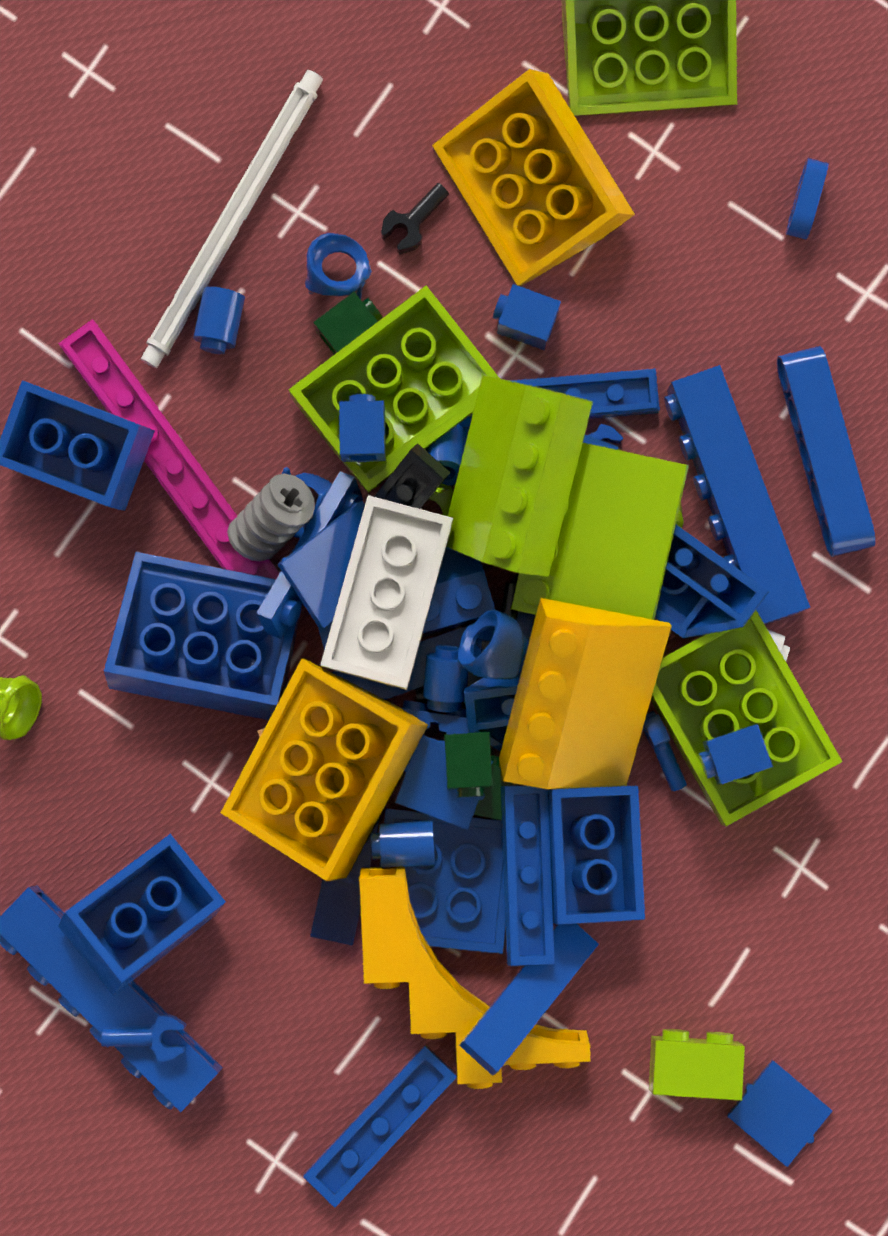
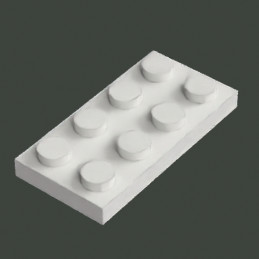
[321,495,453,690]

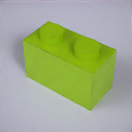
[648,1029,745,1100]

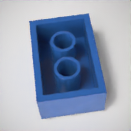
[0,380,155,511]
[548,786,645,924]
[58,834,226,996]

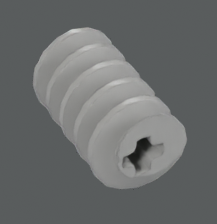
[227,474,315,561]

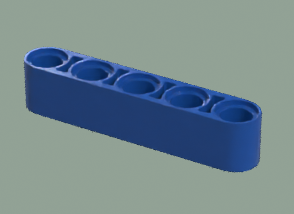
[777,346,875,557]

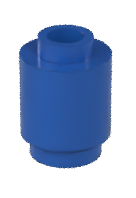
[423,645,469,712]

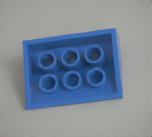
[104,552,302,720]

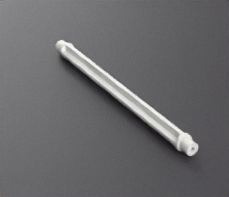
[141,70,323,369]

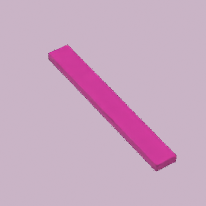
[58,319,279,579]

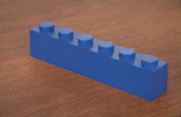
[664,365,810,625]
[0,886,223,1112]

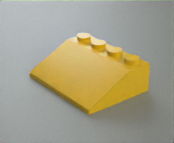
[432,69,635,286]
[499,598,671,789]
[220,659,428,881]

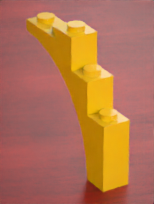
[359,867,591,1089]

